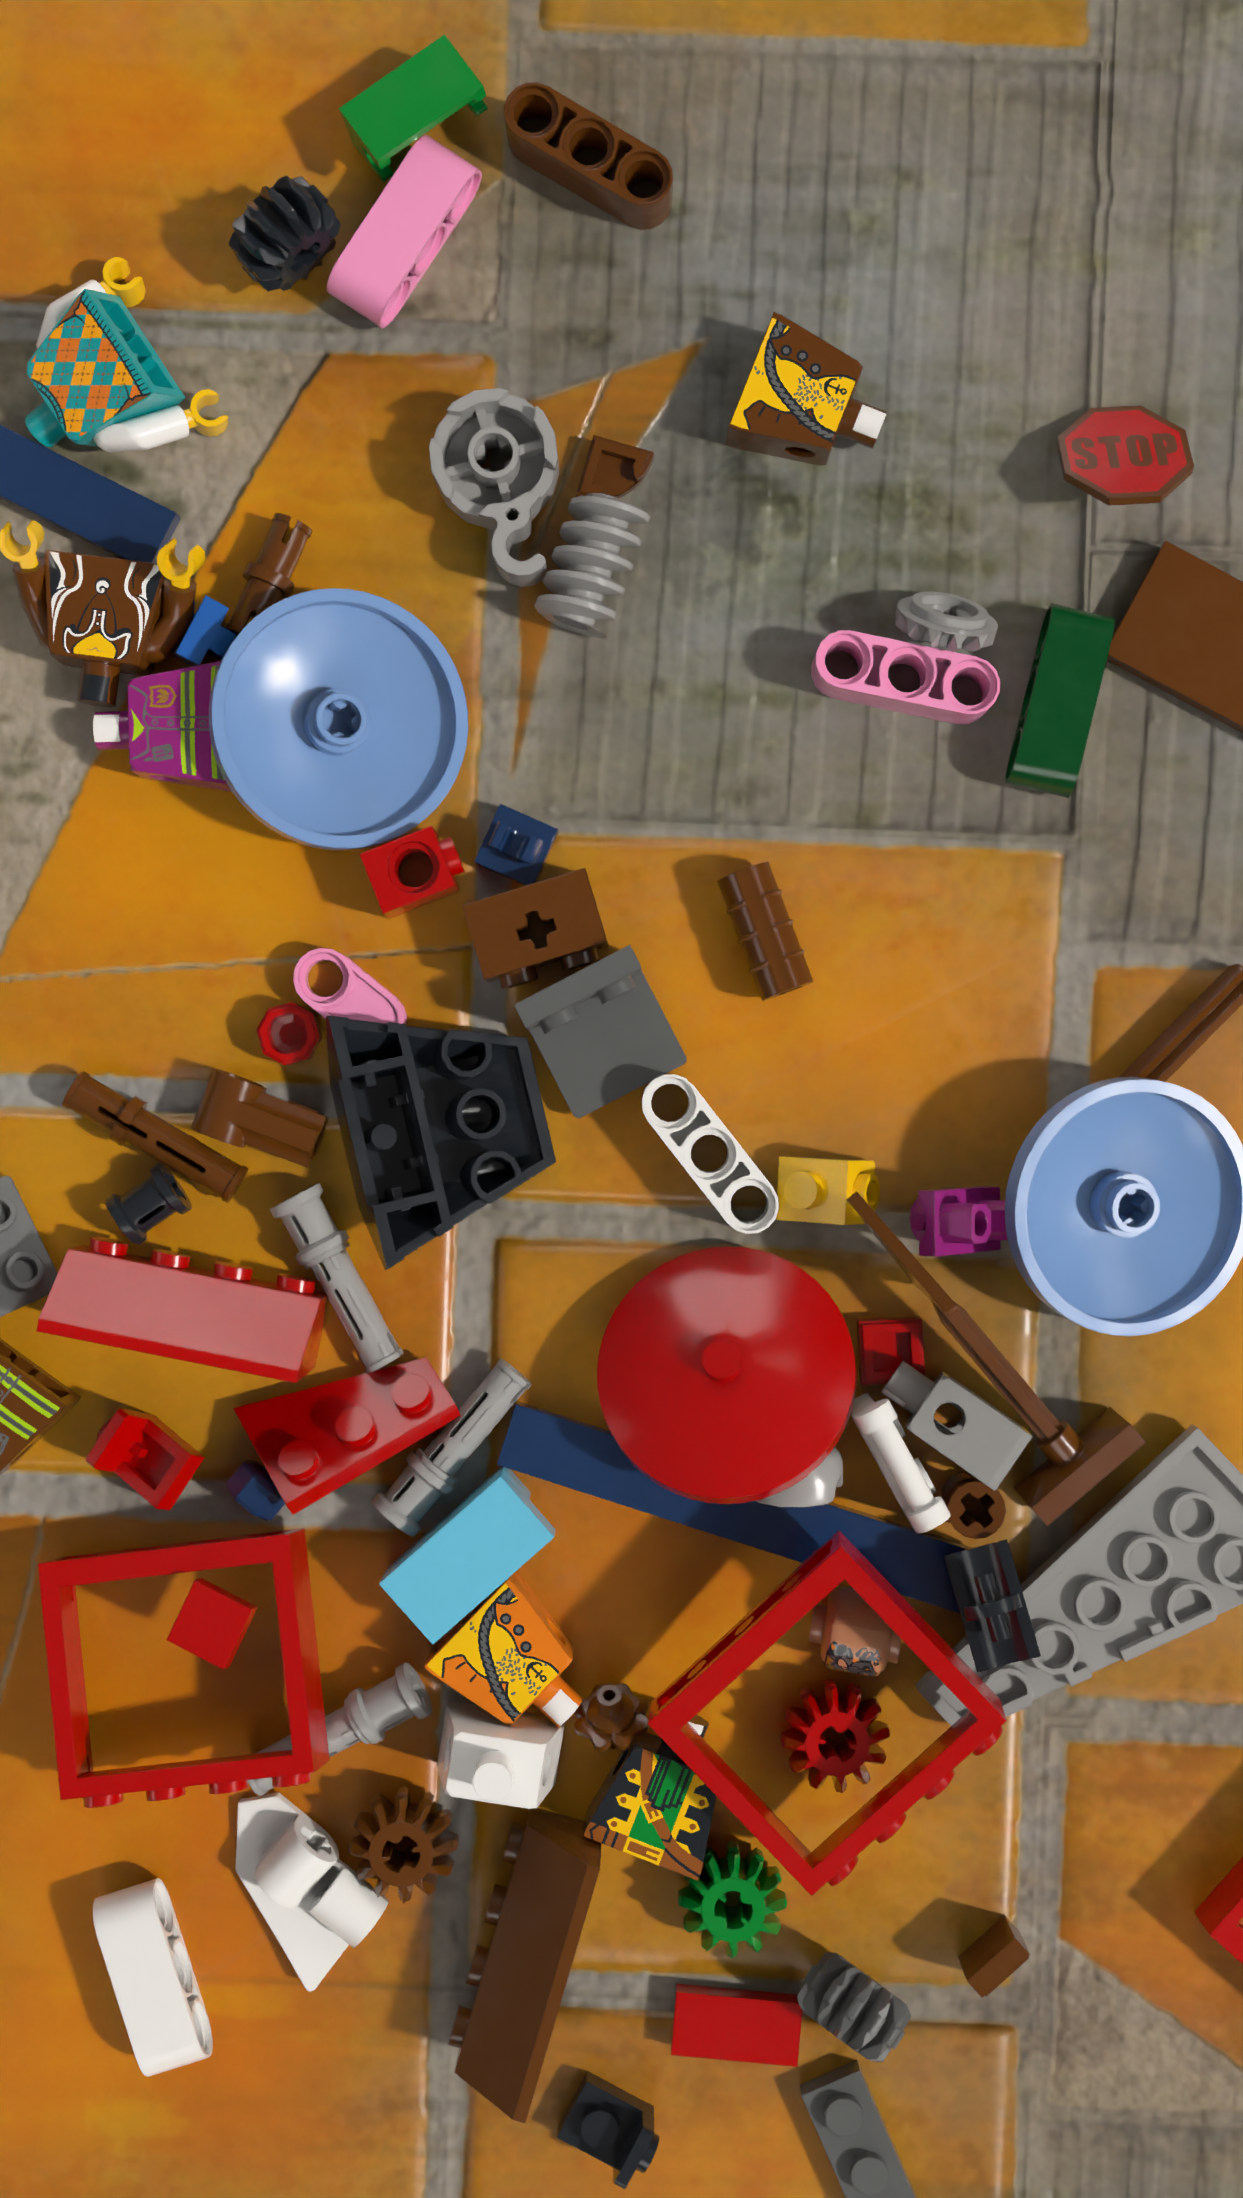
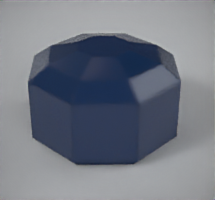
[226,1459,285,1521]

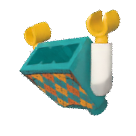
[25,257,229,453]

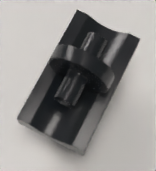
[944,1539,1041,1673]

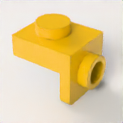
[776,1156,880,1225]

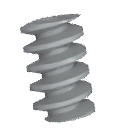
[534,493,650,638]

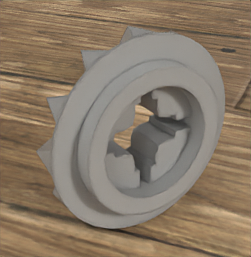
[895,592,998,652]

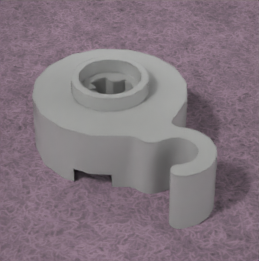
[429,388,560,587]

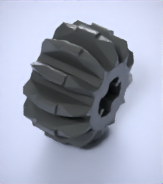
[797,1952,911,2062]

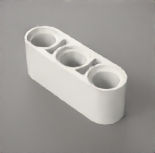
[642,1074,779,1234]
[93,1878,213,2077]

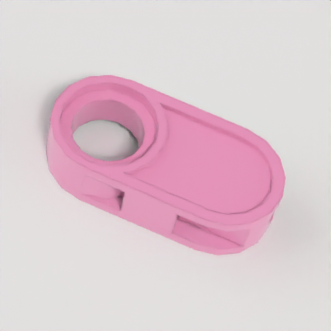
[293,948,407,1026]

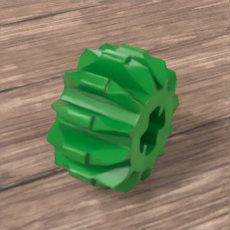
[678,1840,787,1959]

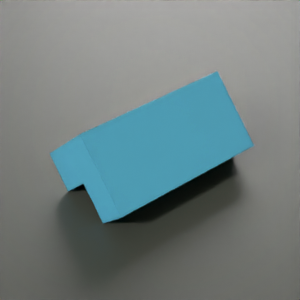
[379,1466,556,1645]

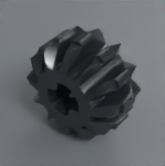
[228,175,341,291]

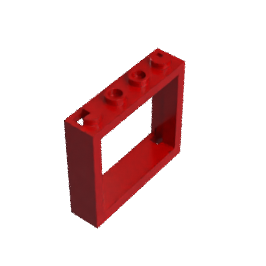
[38,1528,330,1808]
[647,1530,1007,1896]

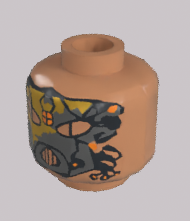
[809,1585,901,1676]

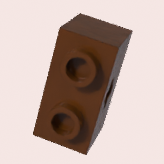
[462,868,609,990]

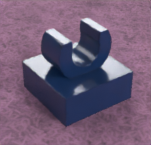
[474,804,559,886]

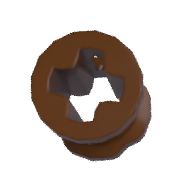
[941,1472,1006,1539]

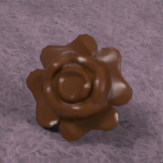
[574,1683,649,1751]

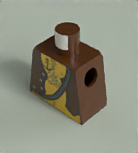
[726,312,887,466]

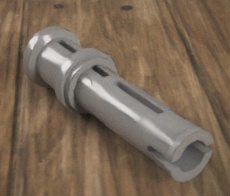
[269,1183,404,1373]
[371,1358,532,1537]
[248,1662,432,1796]

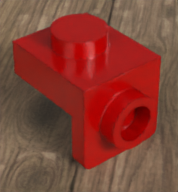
[86,1408,205,1511]

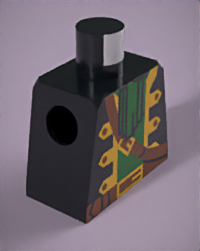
[583,1715,716,1881]

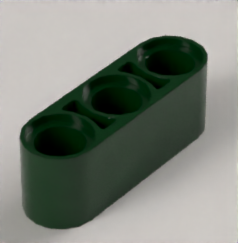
[1005,603,1115,798]

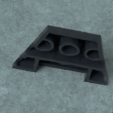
[326,1015,556,1270]

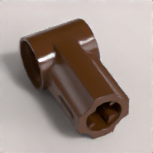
[191,1068,329,1167]

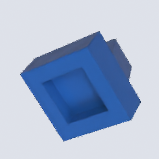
[173,595,237,666]

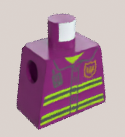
[93,661,232,792]

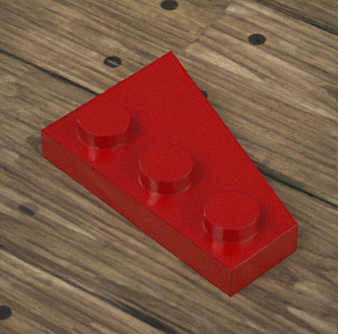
[233,1357,461,1515]

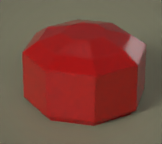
[256,1002,323,1066]

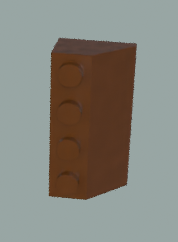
[448,1807,602,2123]

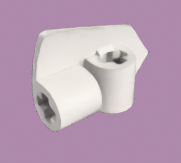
[235,1792,389,1992]

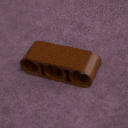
[504,82,673,230]

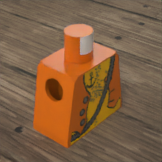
[424,1570,583,1727]

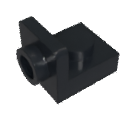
[557,2071,659,2189]

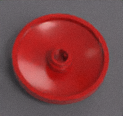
[597,1247,856,1504]

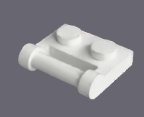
[850,1393,951,1534]

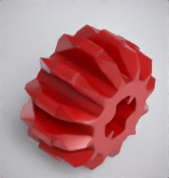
[780,1678,890,1793]

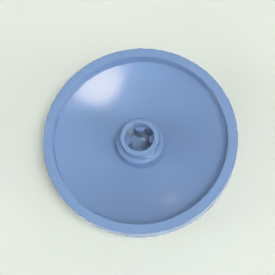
[209,588,468,850]
[1005,1077,1243,1336]

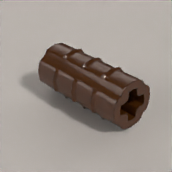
[717,862,813,1001]

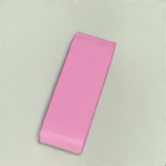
[327,135,482,329]
[811,630,1000,724]

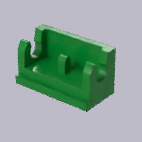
[339,34,488,182]

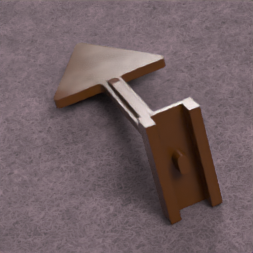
[846,1191,1146,1526]

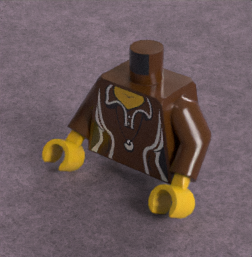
[0,520,206,708]

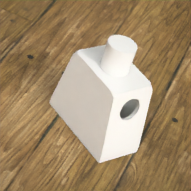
[437,1701,565,1809]

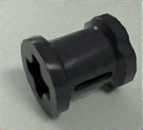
[105,1163,192,1245]

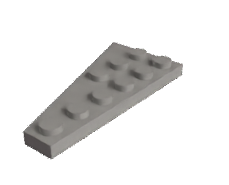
[915,1424,1243,1726]

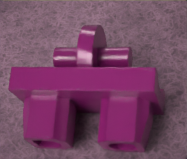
[909,1186,1008,1257]

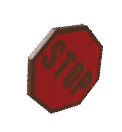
[1057,405,1194,506]

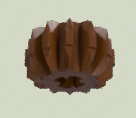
[349,1786,459,1904]

